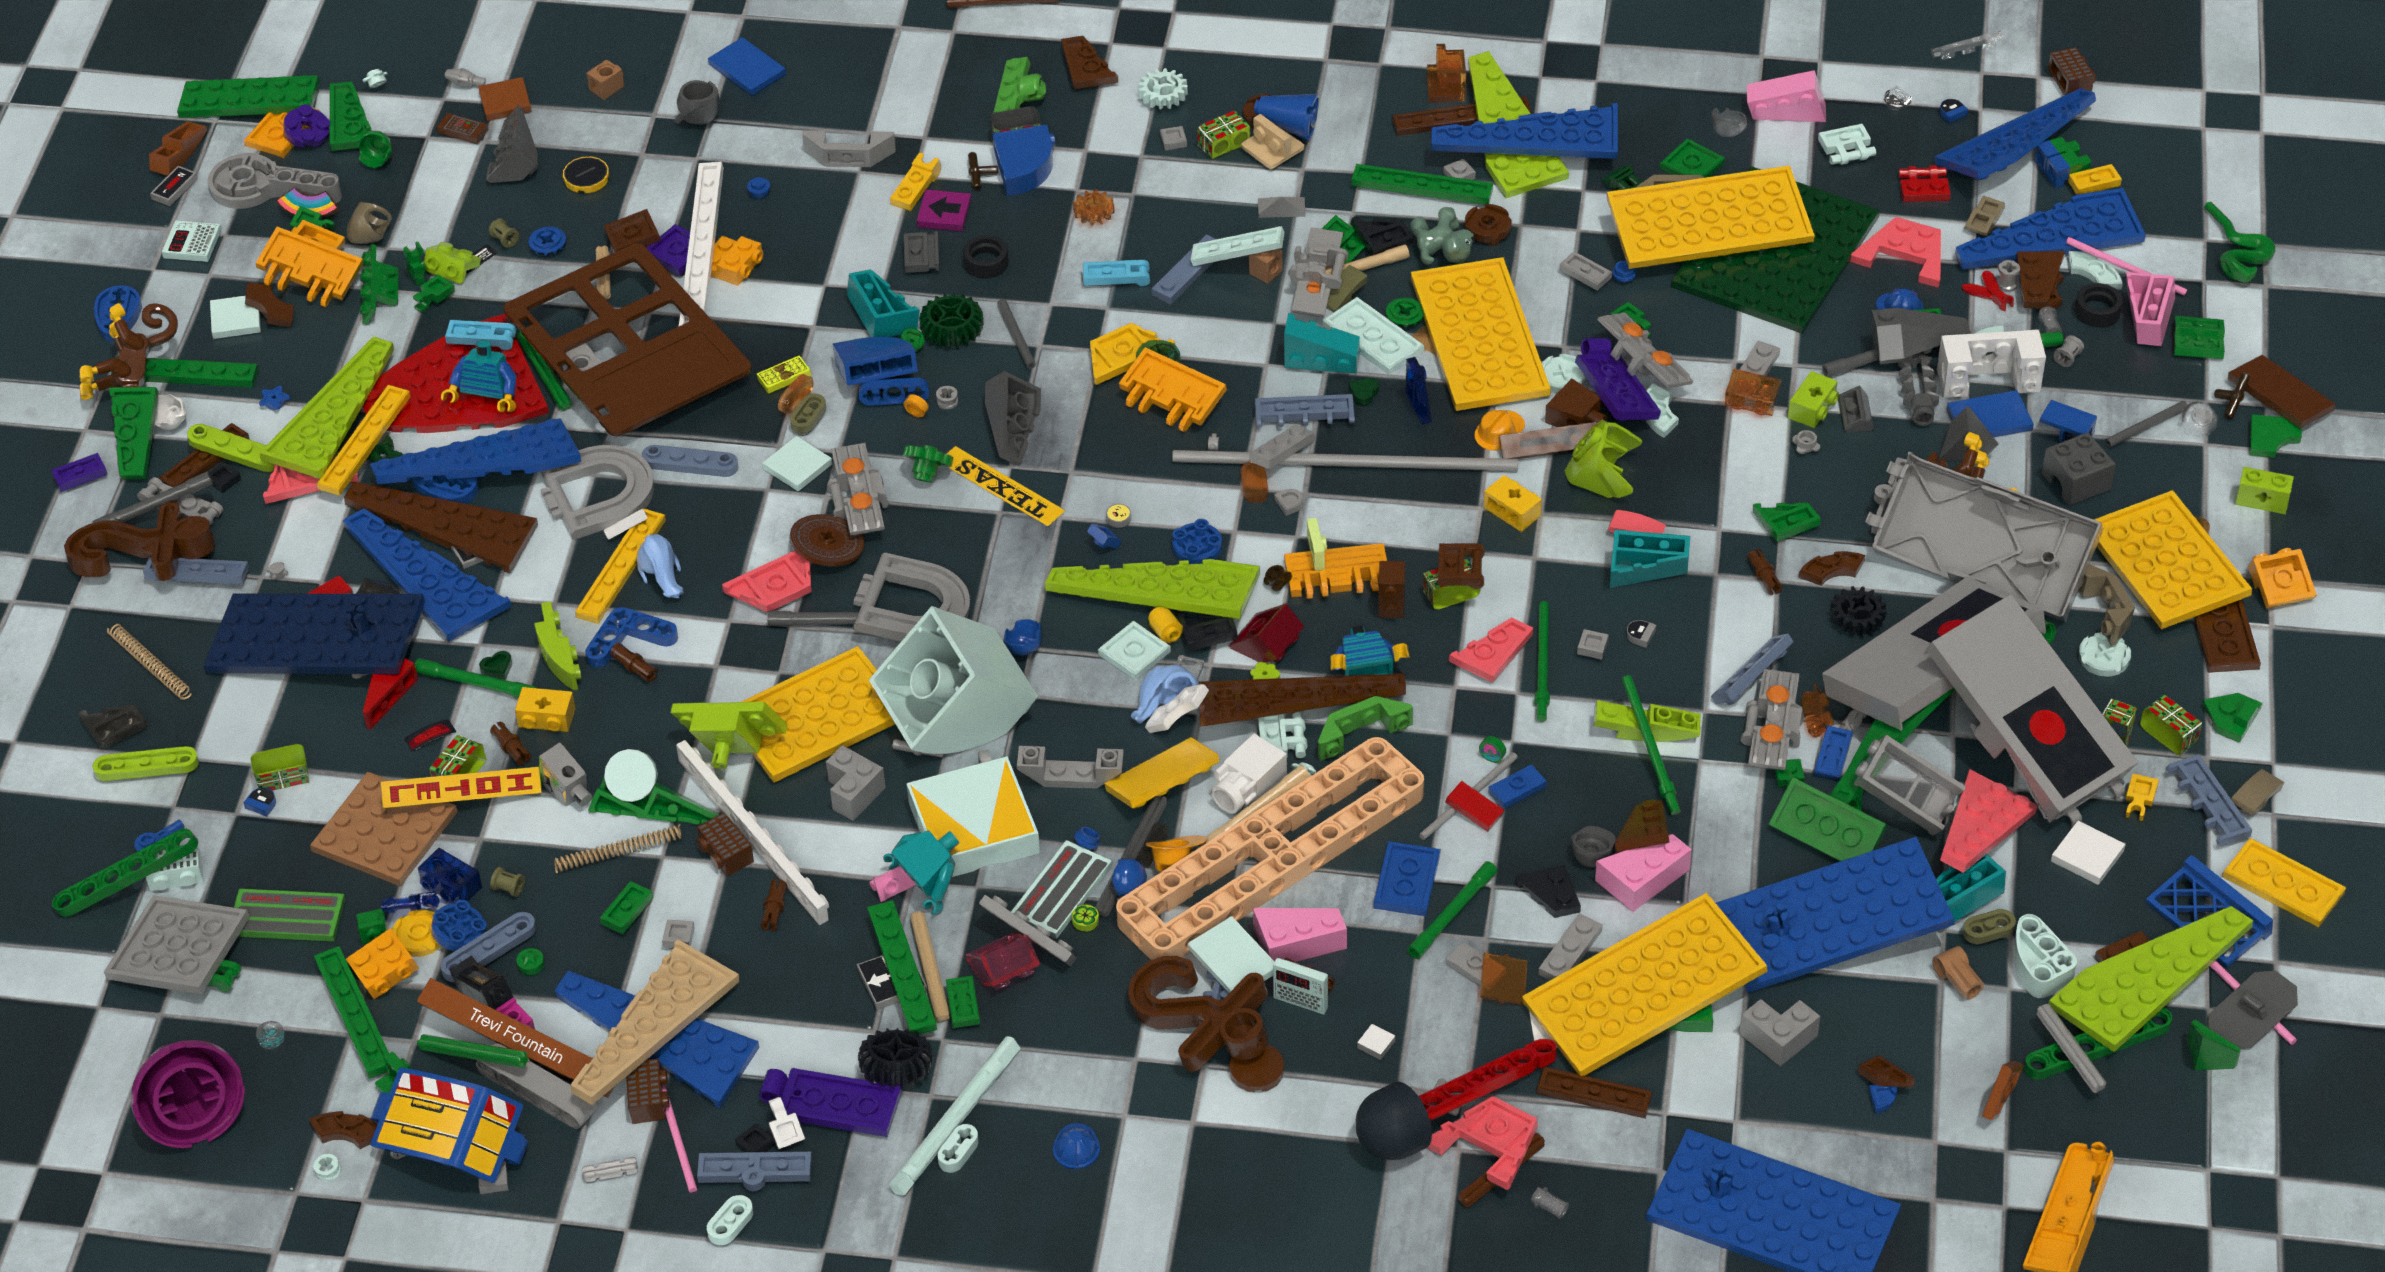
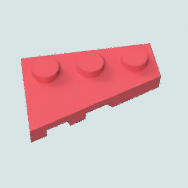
[1449,617,1533,683]

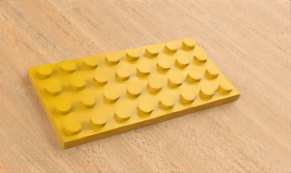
[1606,165,1815,269]
[1411,257,1551,411]
[1522,892,1768,1076]

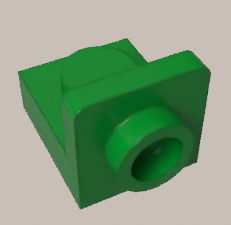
[356,908,387,945]

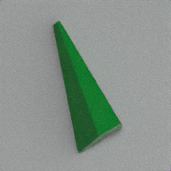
[588,778,720,825]

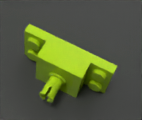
[671,702,788,769]

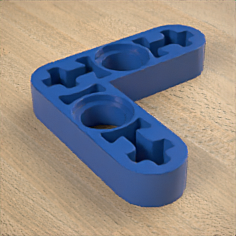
[585,607,678,668]

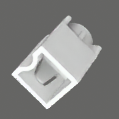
[1212,734,1287,814]

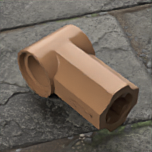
[1932,946,1984,1000]

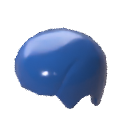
[1003,619,1042,656]
[1112,858,1147,898]

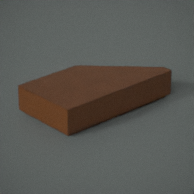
[1858,1055,1914,1087]

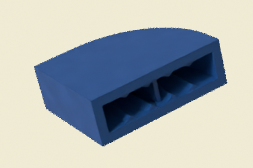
[992,124,1055,196]
[833,337,918,386]

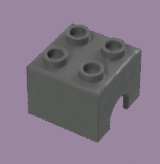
[2042,432,2116,506]

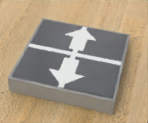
[857,955,927,1010]

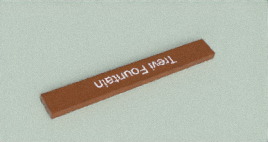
[417,978,615,1098]

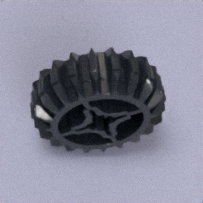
[858,1027,933,1088]

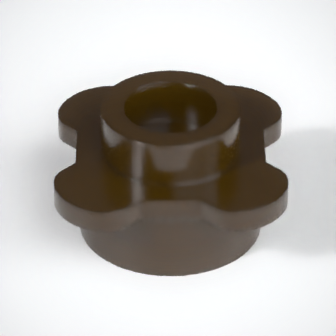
[1263,565,1292,591]

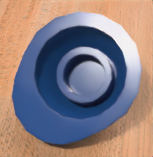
[1876,287,1923,310]
[1053,1123,1100,1170]

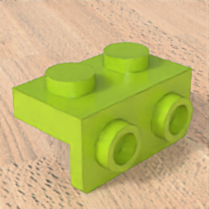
[424,242,481,284]

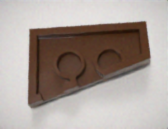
[1061,36,1118,89]
[2016,251,2065,308]
[1615,800,1670,852]

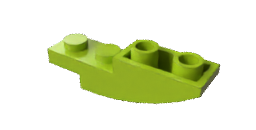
[534,601,582,691]
[1594,700,1701,742]

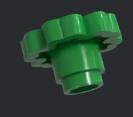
[902,445,954,483]

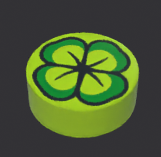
[1072,905,1099,932]

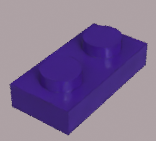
[51,453,108,492]

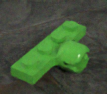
[993,57,1046,113]

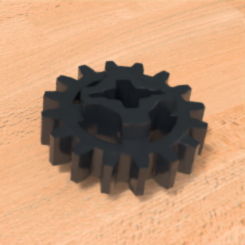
[1830,586,1887,635]

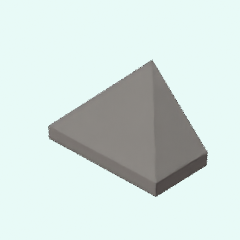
[1258,197,1305,218]

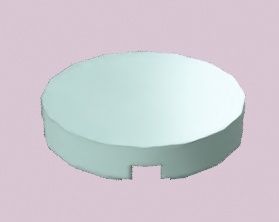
[1542,354,1587,393]
[2078,632,2131,677]
[604,749,658,802]

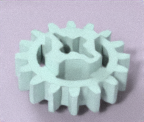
[1138,68,1188,109]

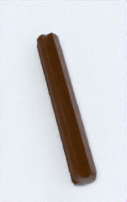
[1458,1133,1545,1207]

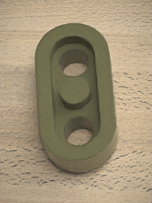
[790,393,826,434]
[1963,909,2016,944]

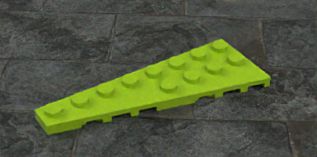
[259,336,394,479]

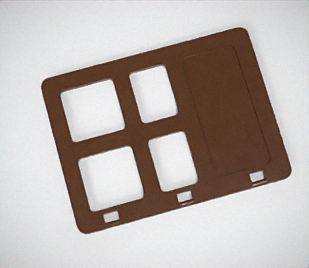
[504,243,751,437]

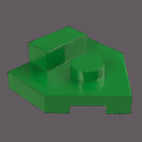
[2202,693,2262,743]

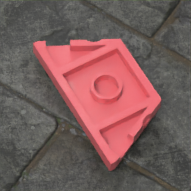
[263,456,359,504]
[722,551,812,613]

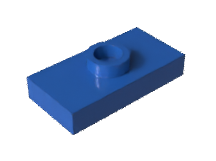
[1814,725,1853,781]
[1488,764,1547,809]

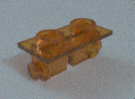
[1801,683,1834,737]

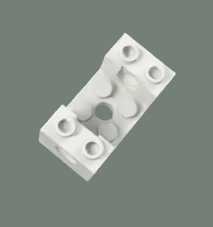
[1937,330,2046,398]

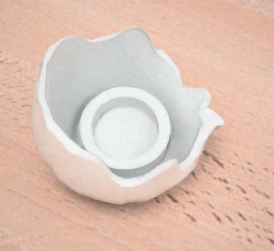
[154,394,187,430]

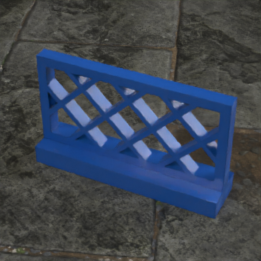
[2146,855,2273,968]

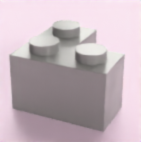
[826,745,886,821]
[1740,999,1820,1066]

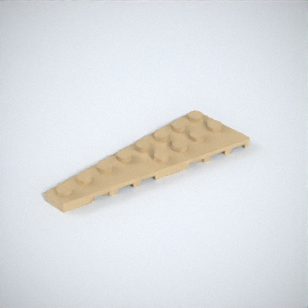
[571,939,739,1105]

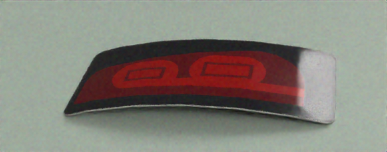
[404,719,456,752]

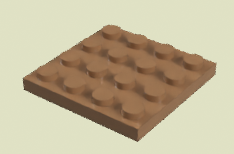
[310,772,457,886]

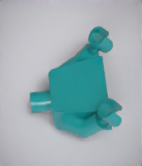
[883,830,959,915]

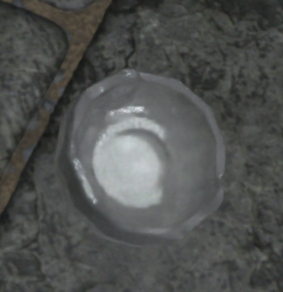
[1711,108,1747,137]
[2177,401,2218,437]

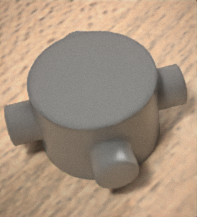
[1208,433,1220,451]
[267,562,288,580]

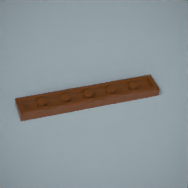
[1392,97,1532,136]

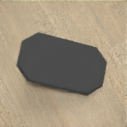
[2208,971,2298,1049]

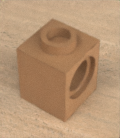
[586,60,624,100]
[1249,249,1283,284]

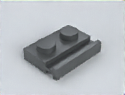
[904,231,940,273]

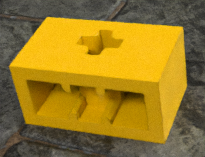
[1484,475,1542,532]
[515,687,576,732]

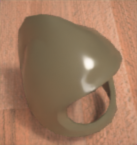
[346,201,392,244]

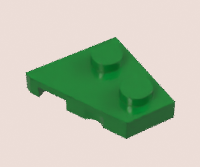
[1753,503,1821,541]

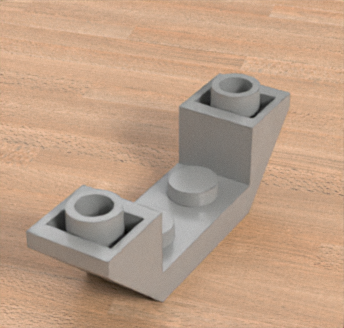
[802,130,896,167]
[1017,746,1124,789]

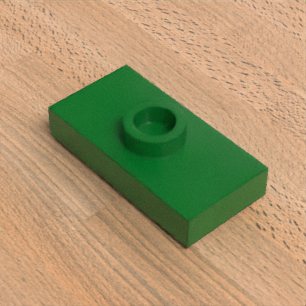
[946,976,980,1028]

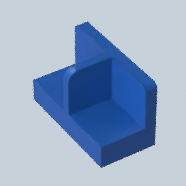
[2040,400,2097,442]

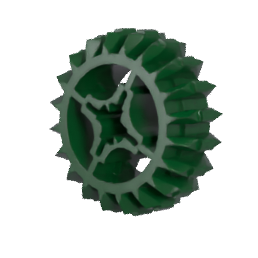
[919,293,984,349]

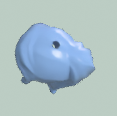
[637,534,684,598]
[1131,665,1199,724]

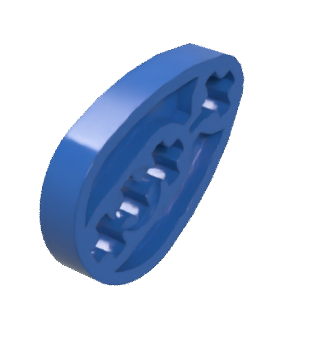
[94,285,142,342]
[411,475,479,504]

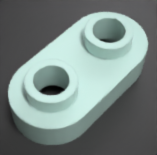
[707,1195,753,1245]

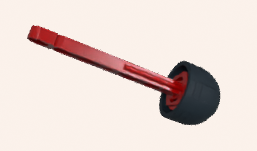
[1355,1039,1556,1160]

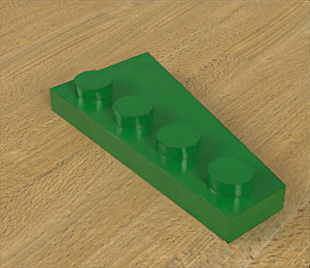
[330,81,371,151]
[109,387,159,480]

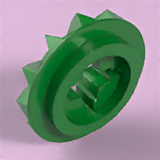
[1386,298,1424,328]

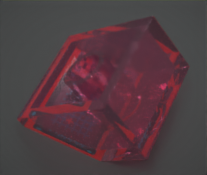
[965,933,1041,989]

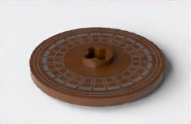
[789,514,864,566]

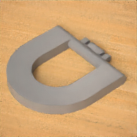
[541,445,654,539]
[853,553,970,642]

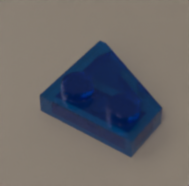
[1406,357,1432,425]

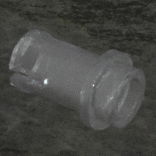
[2038,307,2062,333]
[1531,1187,1569,1219]

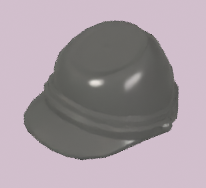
[1571,826,1616,868]

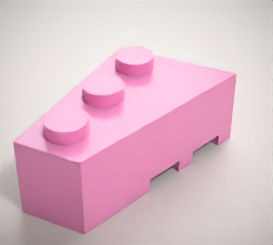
[1747,70,1826,122]
[2126,272,2175,346]
[1595,834,1692,912]
[1253,908,1347,962]

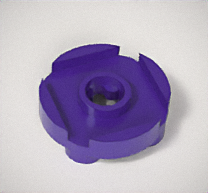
[283,104,330,148]

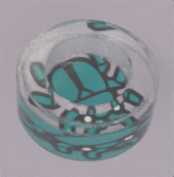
[256,1021,285,1049]

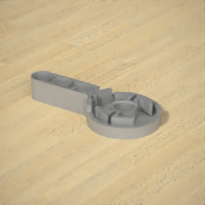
[208,153,342,209]

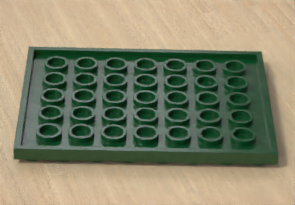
[1671,166,1880,334]

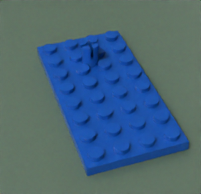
[1716,837,1955,993]
[1646,1129,1901,1272]

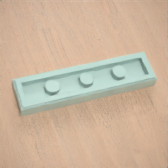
[1191,226,1285,266]

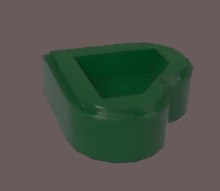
[1349,378,1379,405]
[479,651,513,680]

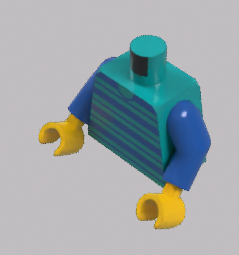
[441,340,517,412]
[1330,625,1410,676]

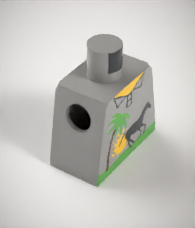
[539,743,592,806]

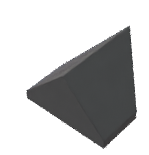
[1939,406,1999,461]

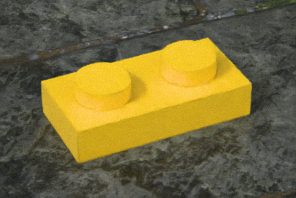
[2068,164,2122,195]

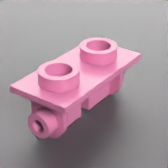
[869,866,916,902]

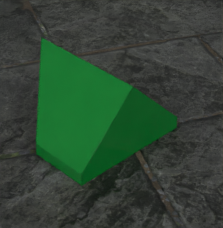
[2187,1019,2241,1071]

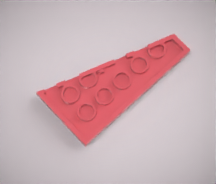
[1940,769,2038,873]

